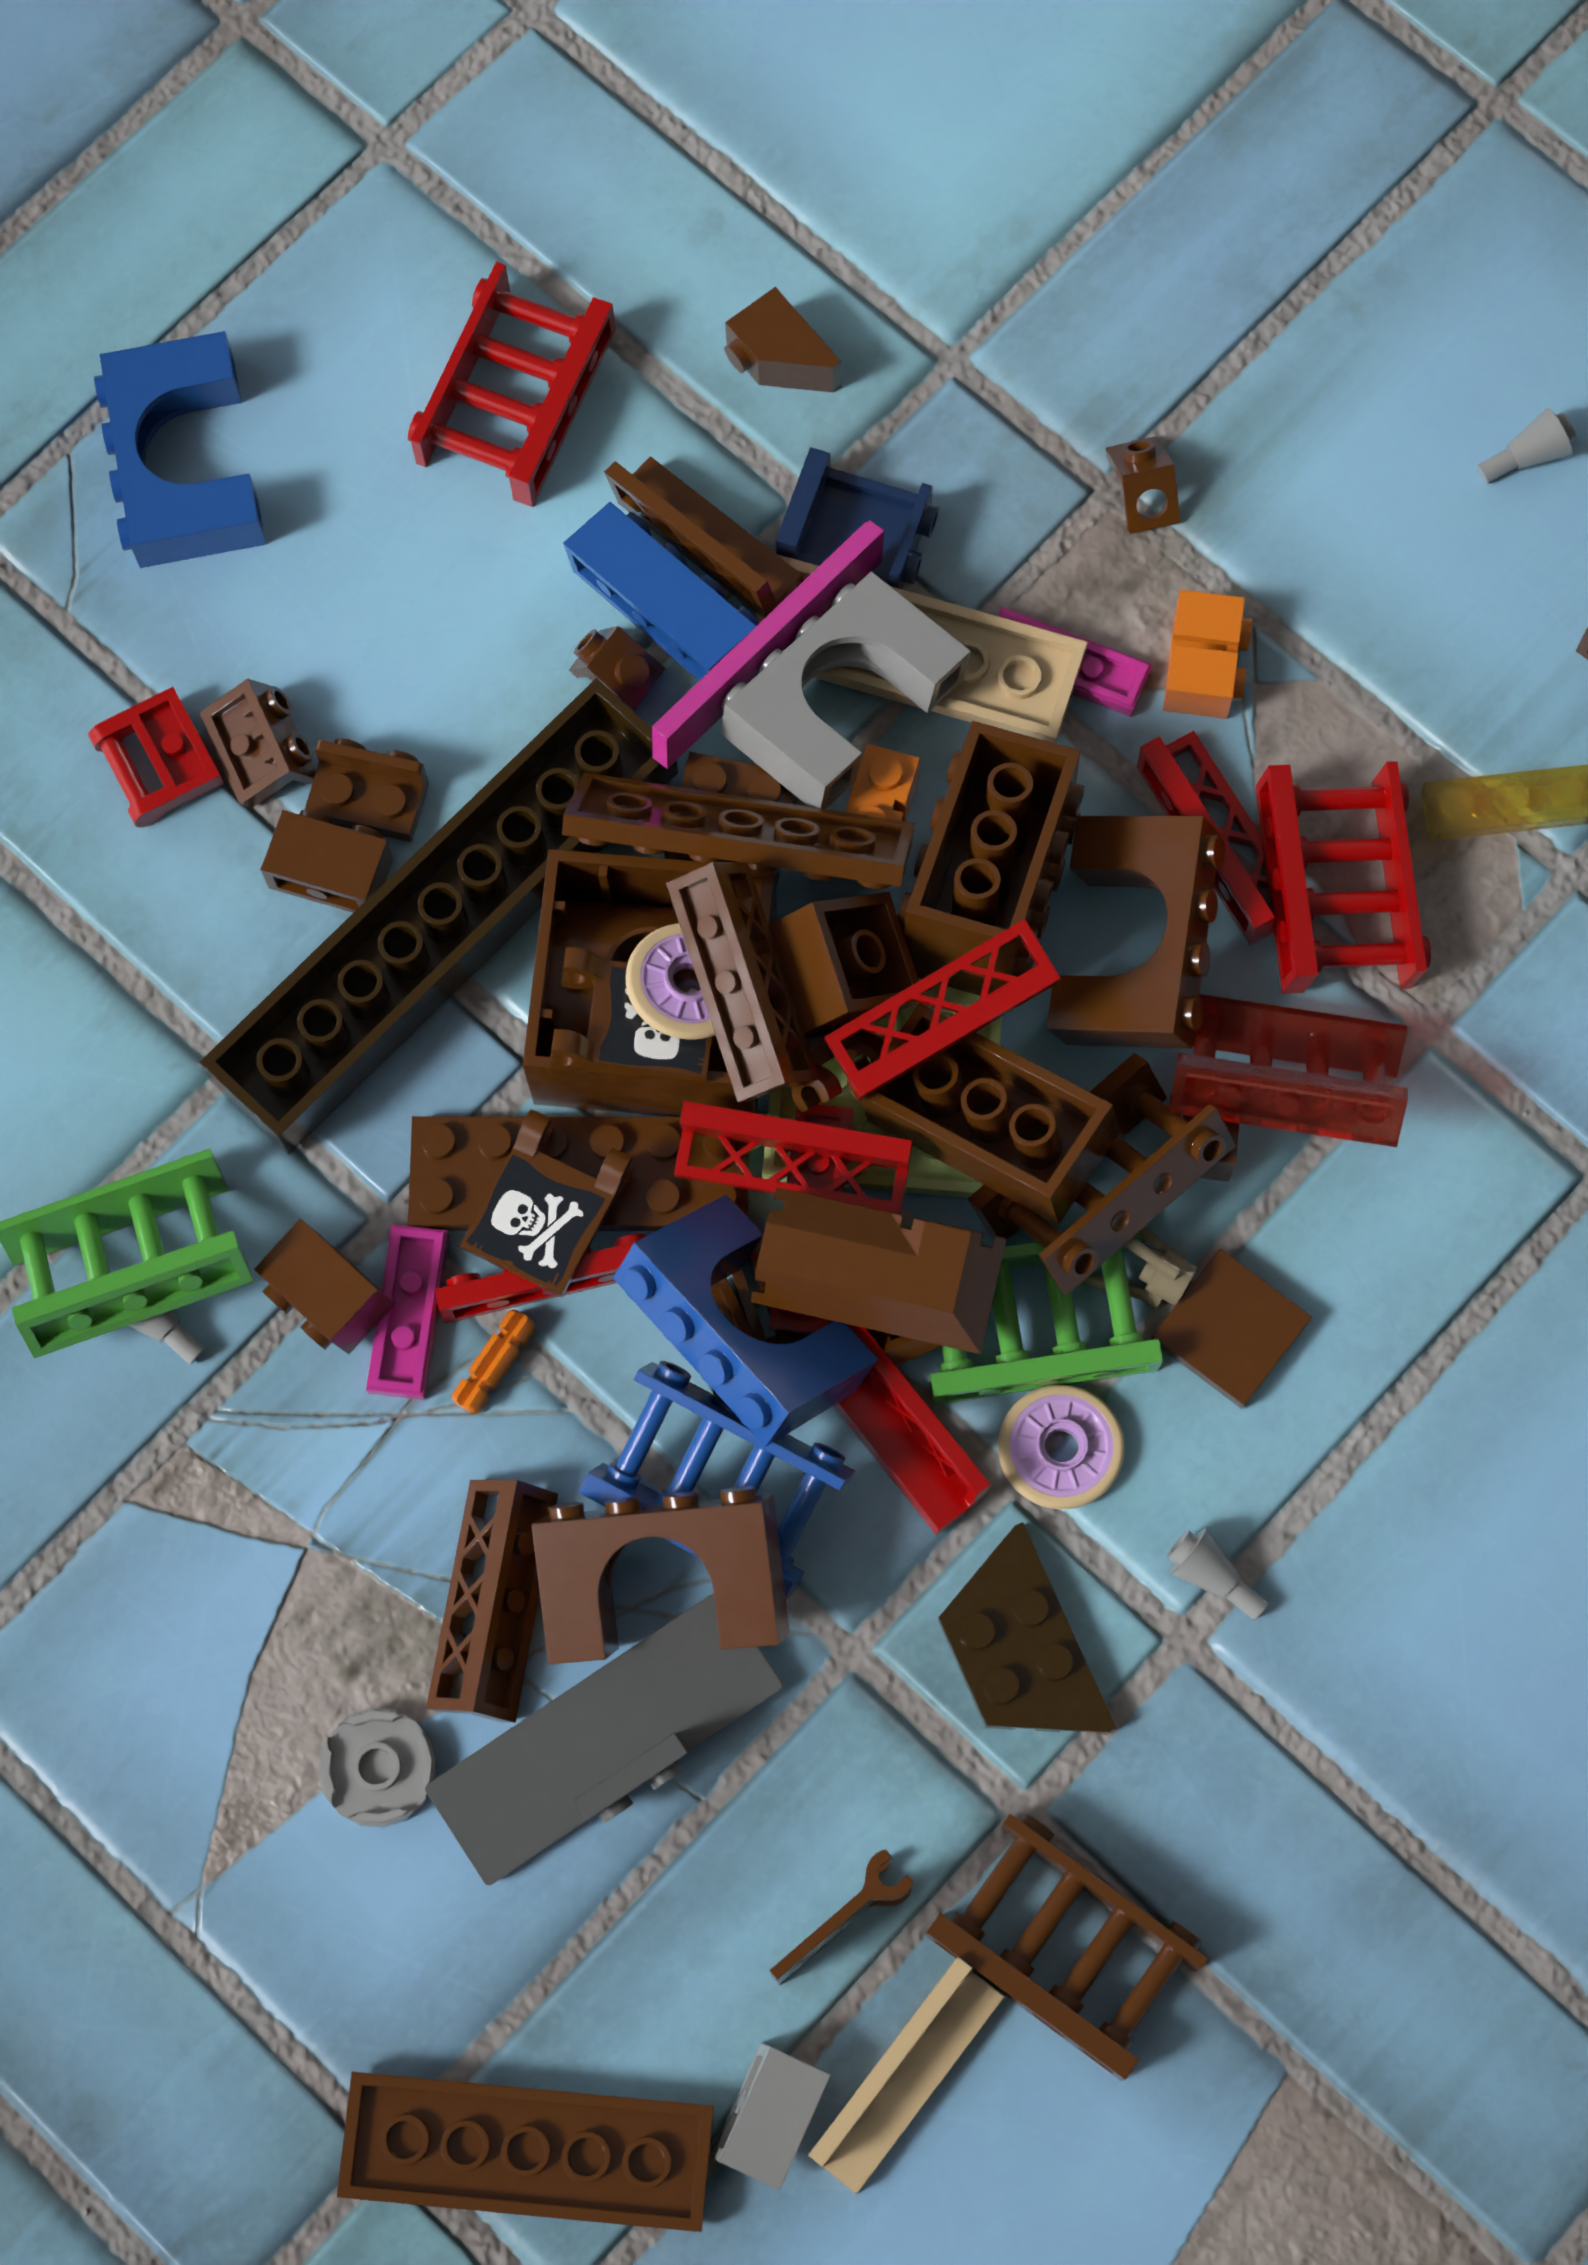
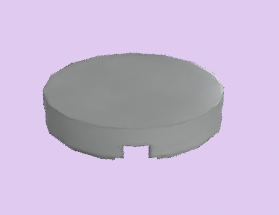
[318,1708,437,1828]

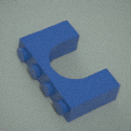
[94,331,266,568]
[613,1194,878,1447]

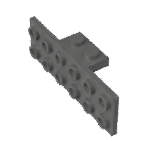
[425,1593,782,1885]

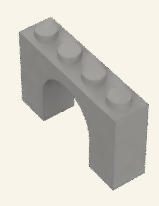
[720,571,971,809]

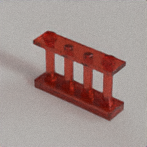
[1168,994,1408,1148]

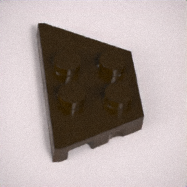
[938,1522,1116,1735]

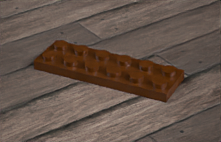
[562,773,915,889]
[408,1116,749,1231]
[337,2072,714,2232]

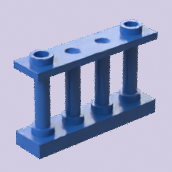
[578,1361,856,1600]

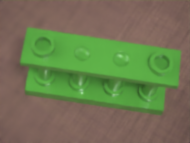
[0,1148,254,1359]
[929,1231,1163,1406]

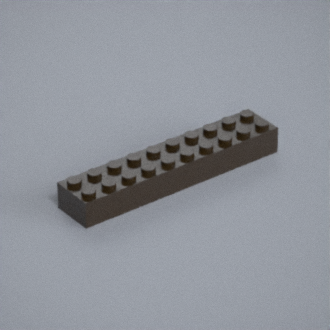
[199,678,678,1155]

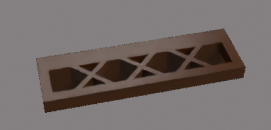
[604,456,804,619]
[666,862,820,1102]
[426,1480,558,1723]

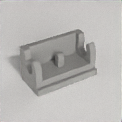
[710,2043,830,2190]

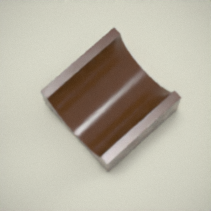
[522,849,777,1117]

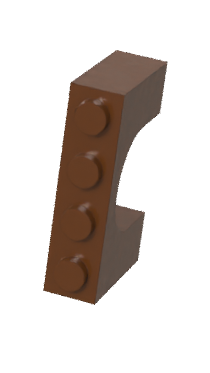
[1046,816,1225,1049]
[531,1486,790,1665]

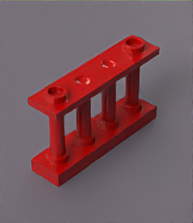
[408,261,616,507]
[1255,761,1431,994]

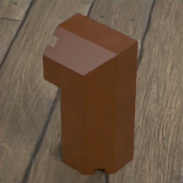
[751,1187,1007,1354]

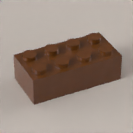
[860,1003,1120,1225]

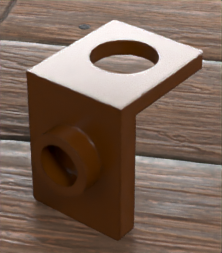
[1106,436,1181,534]

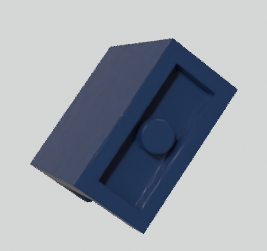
[776,447,939,589]

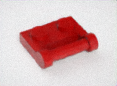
[88,687,224,828]

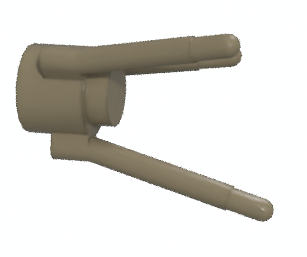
[1081,1226,1197,1309]

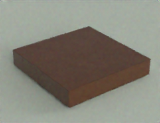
[1150,1249,1312,1409]

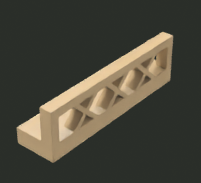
[808,1957,1004,2194]

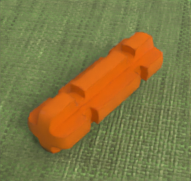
[452,1309,536,1415]

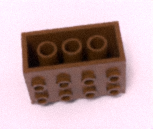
[898,720,1085,996]

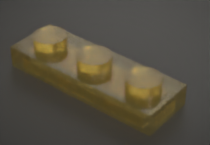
[1421,765,1588,841]

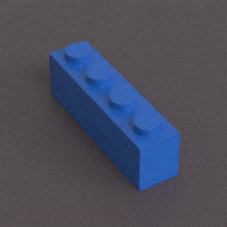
[563,502,759,681]

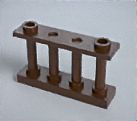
[968,1053,1236,1295]
[925,1813,1208,2081]

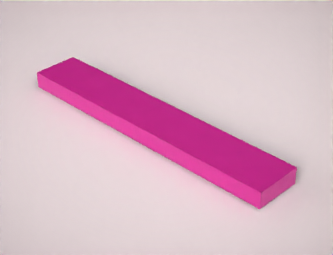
[652,520,884,769]

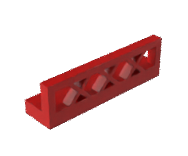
[1136,730,1275,946]
[824,919,1061,1102]
[674,1101,912,1214]
[830,1320,991,1536]

